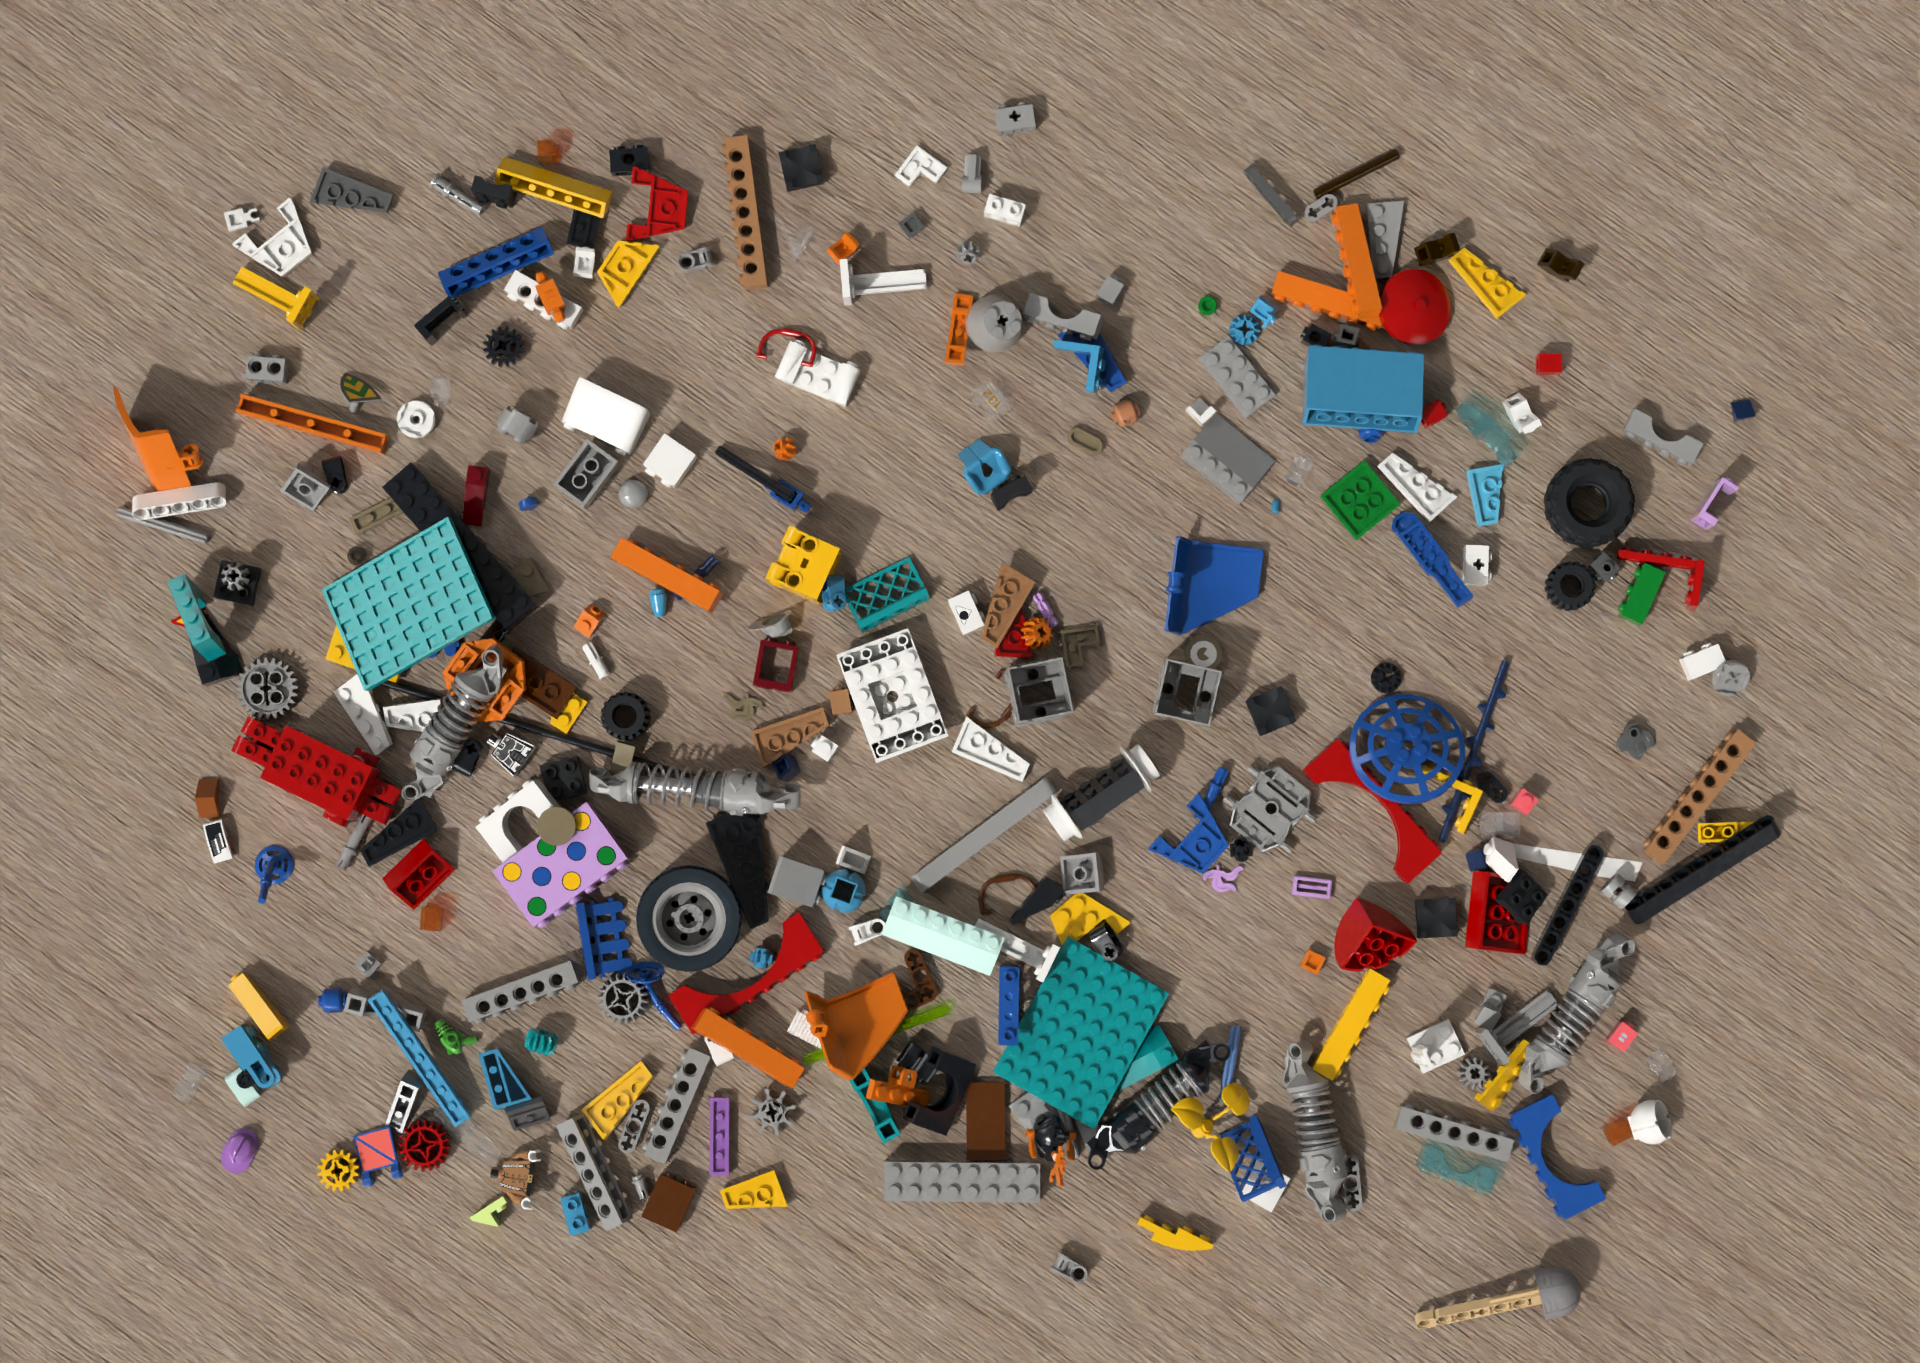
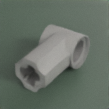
[962,154,982,193]

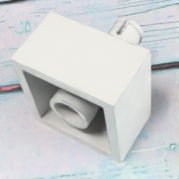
[1236,1160,1290,1213]

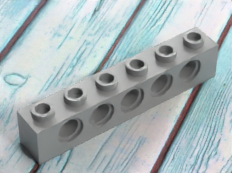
[461,960,580,1024]
[642,1047,712,1164]
[1393,1103,1514,1162]
[556,1112,633,1231]

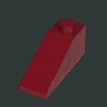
[463,465,491,527]

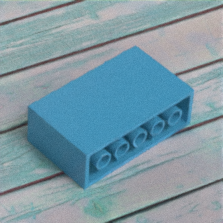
[1302,345,1424,433]

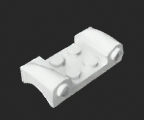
[775,339,861,407]

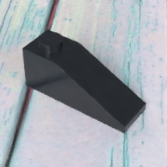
[1009,875,1064,924]

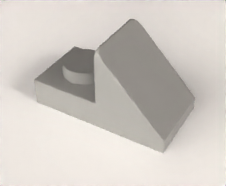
[1473,988,1507,1030]

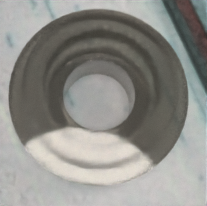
[347,546,367,565]

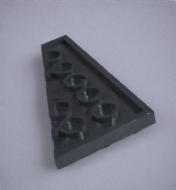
[705,813,769,930]

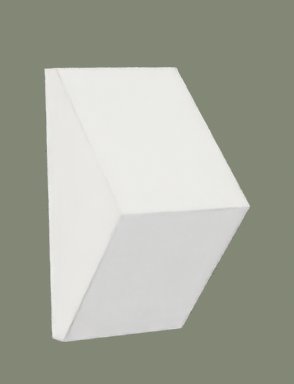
[836,845,871,874]

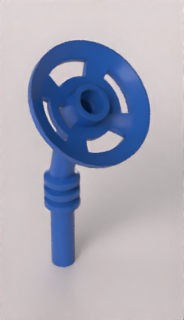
[255,846,294,904]
[626,961,682,1031]

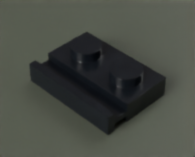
[566,209,601,249]

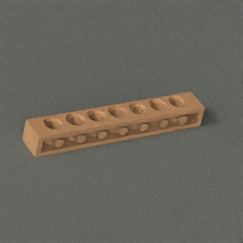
[722,135,768,291]
[1642,729,1756,865]

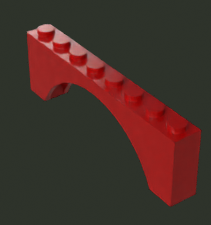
[1302,739,1442,884]
[668,912,824,1035]

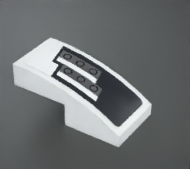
[203,819,233,863]

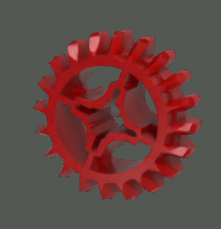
[398,1119,452,1172]

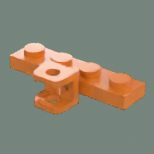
[866,1065,931,1106]

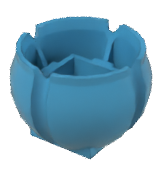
[822,869,866,913]

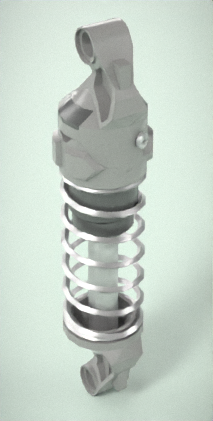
[589,761,801,816]

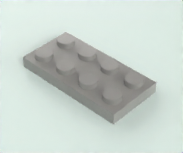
[1198,335,1275,419]

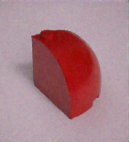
[1334,897,1417,972]

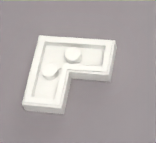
[894,145,948,187]

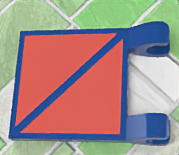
[353,1126,403,1187]

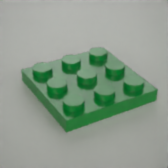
[1320,460,1401,541]

